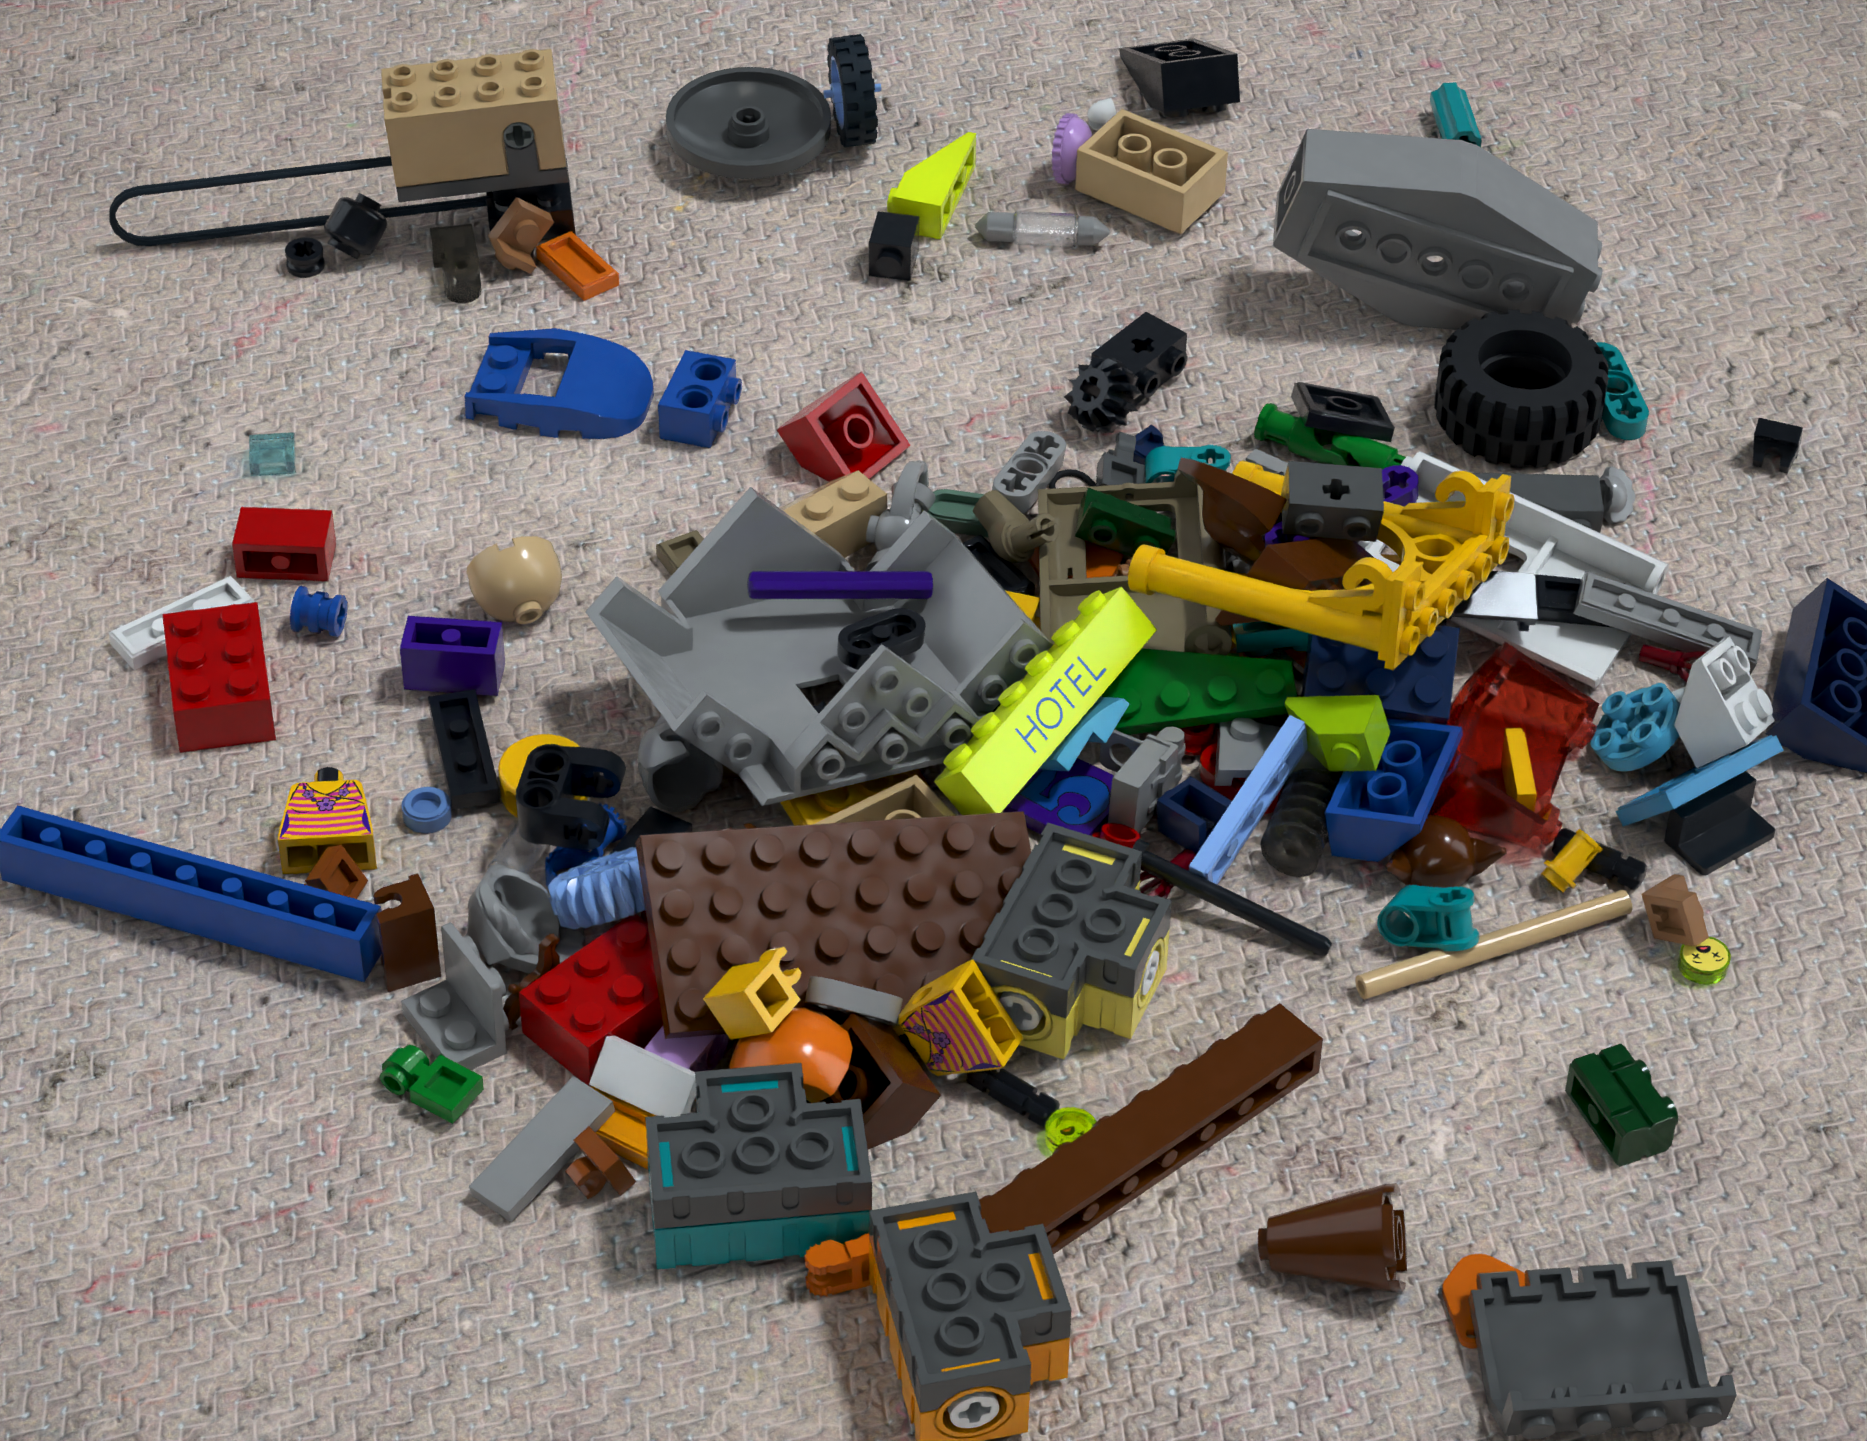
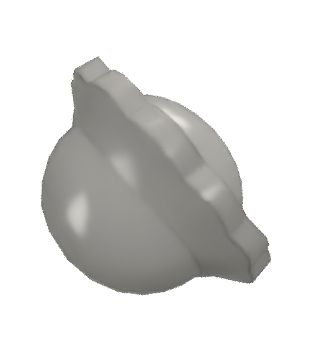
[1599,466,1636,524]

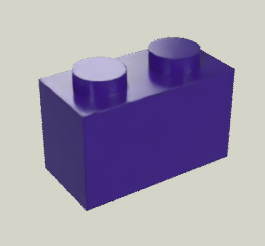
[400,616,505,696]

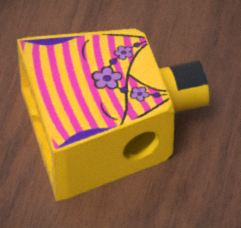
[278,767,377,874]
[894,960,1023,1076]

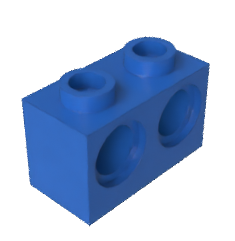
[658,350,742,448]

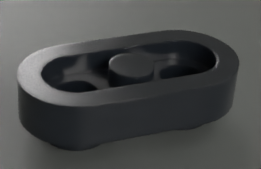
[837,608,926,670]

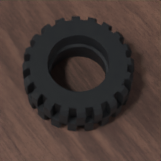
[1434,310,1609,468]

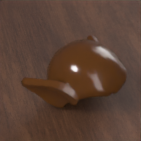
[1385,815,1507,888]

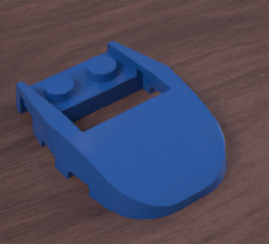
[464,328,654,439]

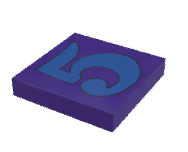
[1001,758,1114,836]

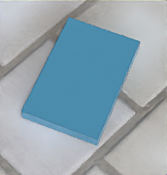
[1615,735,1784,826]

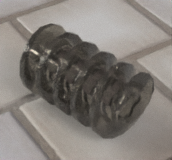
[1260,769,1339,877]

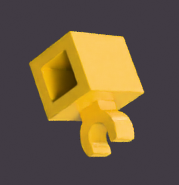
[703,947,802,1040]

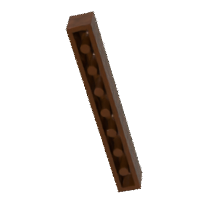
[979,1003,1323,1254]

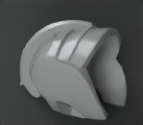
[638,715,723,812]

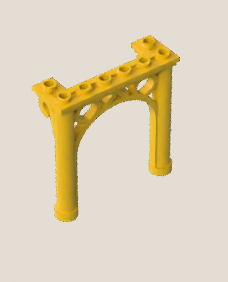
[1128,460,1515,670]

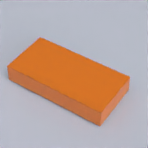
[536,231,619,301]

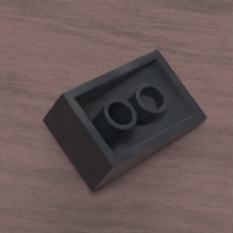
[1119,38,1240,118]

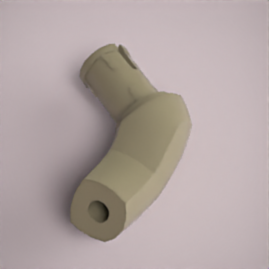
[973,490,1059,563]

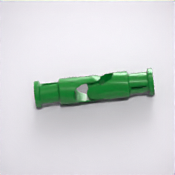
[1254,403,1406,469]

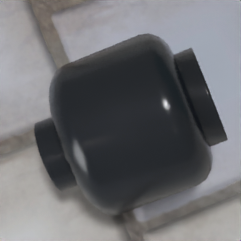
[324,193,387,260]

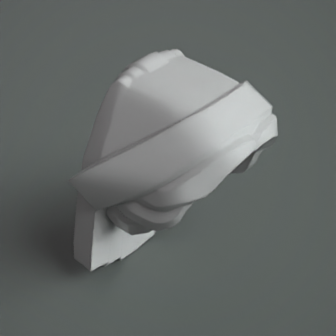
[465,867,586,974]

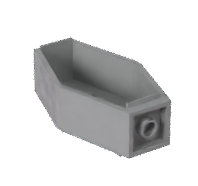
[1273,129,1602,330]

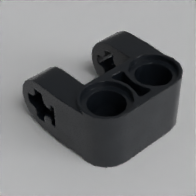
[516,744,626,850]

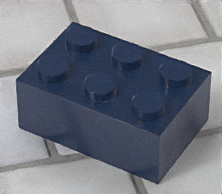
[1301,625,1460,725]

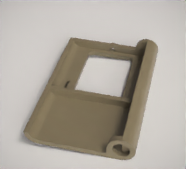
[1038,462,1232,655]

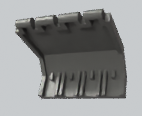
[1468,1260,1737,1439]

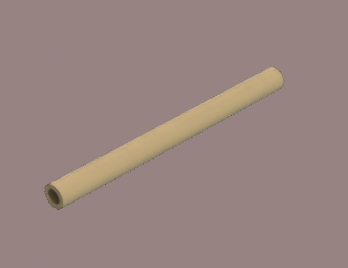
[1355,890,1632,1000]

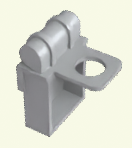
[1099,727,1186,833]

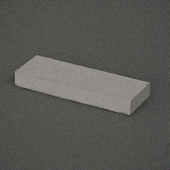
[469,1076,615,1222]

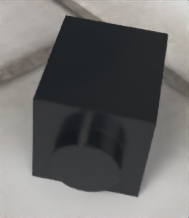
[869,211,920,281]

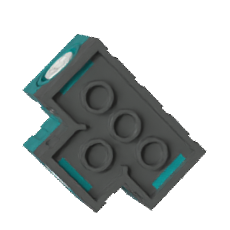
[645,1063,872,1270]

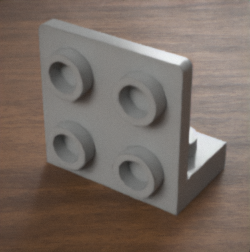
[401,922,509,1070]

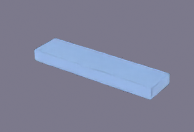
[1189,715,1308,884]

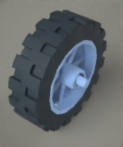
[823,34,881,148]

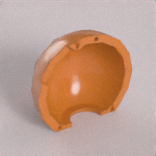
[729,1008,853,1103]

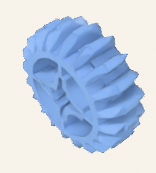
[548,847,645,929]

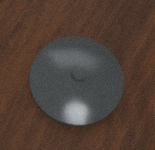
[666,67,831,179]

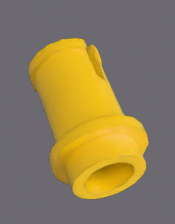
[1541,829,1603,893]

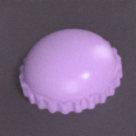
[1052,113,1092,184]

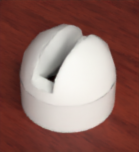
[1088,98,1117,131]

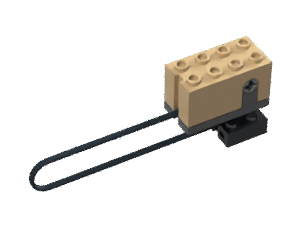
[109,49,576,246]

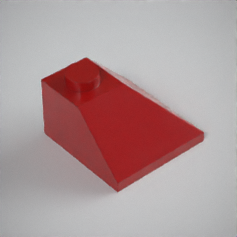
[777,372,911,482]

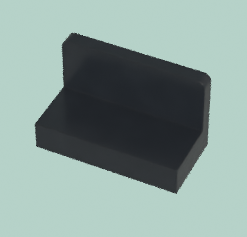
[1664,771,1775,875]

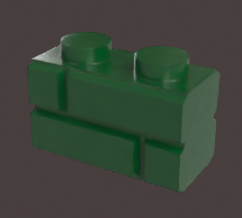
[1565,1043,1678,1167]

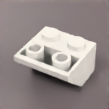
[1674,636,1775,768]

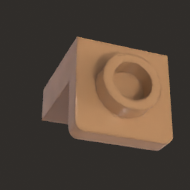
[488,197,554,274]
[1641,874,1709,946]

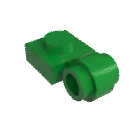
[380,1045,484,1124]

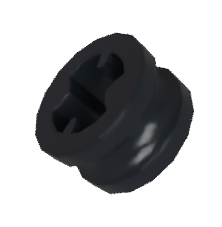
[285,237,325,278]

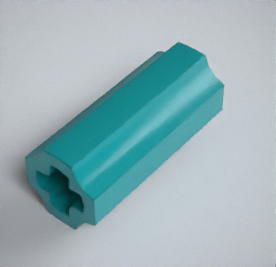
[1430,82,1482,147]

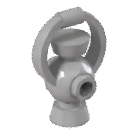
[866,460,936,571]

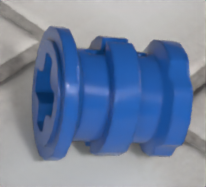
[290,586,348,637]

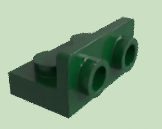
[1075,488,1176,558]

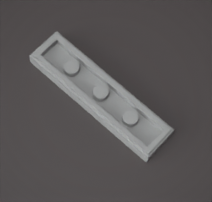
[1574,571,1762,674]

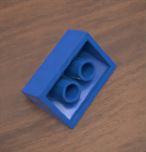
[1325,718,1463,862]

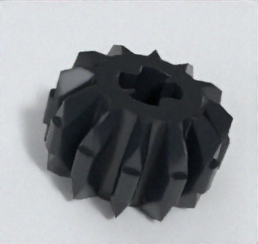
[1064,357,1142,433]

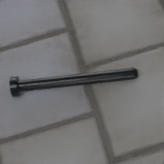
[1132,839,1332,956]

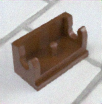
[373,873,441,992]

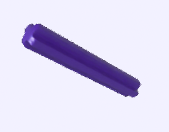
[747,571,933,599]

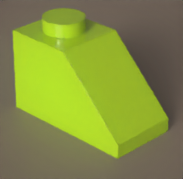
[1285,695,1390,771]

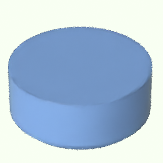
[402,787,452,834]

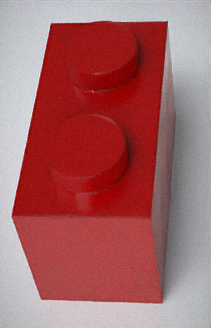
[232,507,336,581]

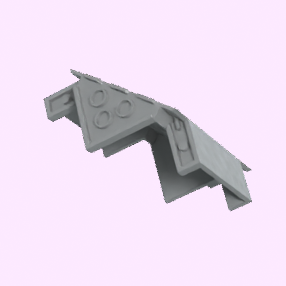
[585,487,1053,806]

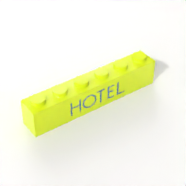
[934,586,1157,815]

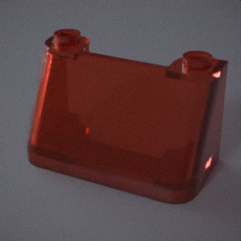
[1428,642,1599,849]

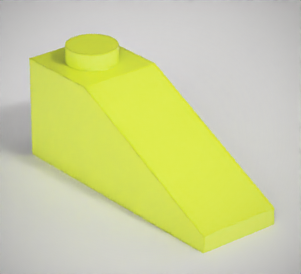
[887,132,976,240]

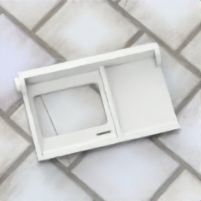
[1358,451,1669,688]

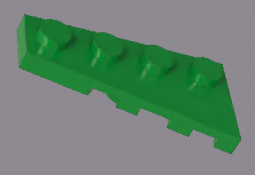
[1102,648,1297,735]

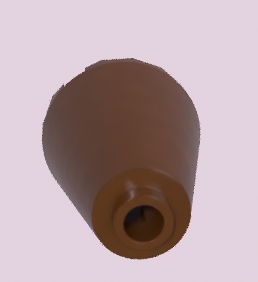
[1258,1183,1407,1293]

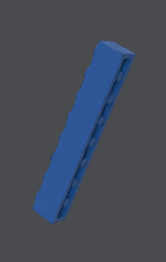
[0,805,382,982]

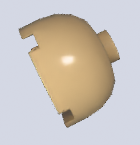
[466,536,562,624]

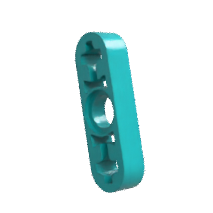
[1596,342,1649,440]

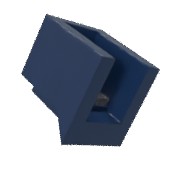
[1157,776,1232,854]

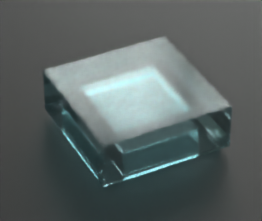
[249,432,296,476]

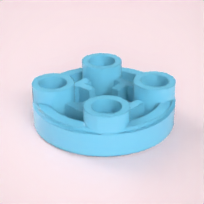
[1590,683,1681,772]

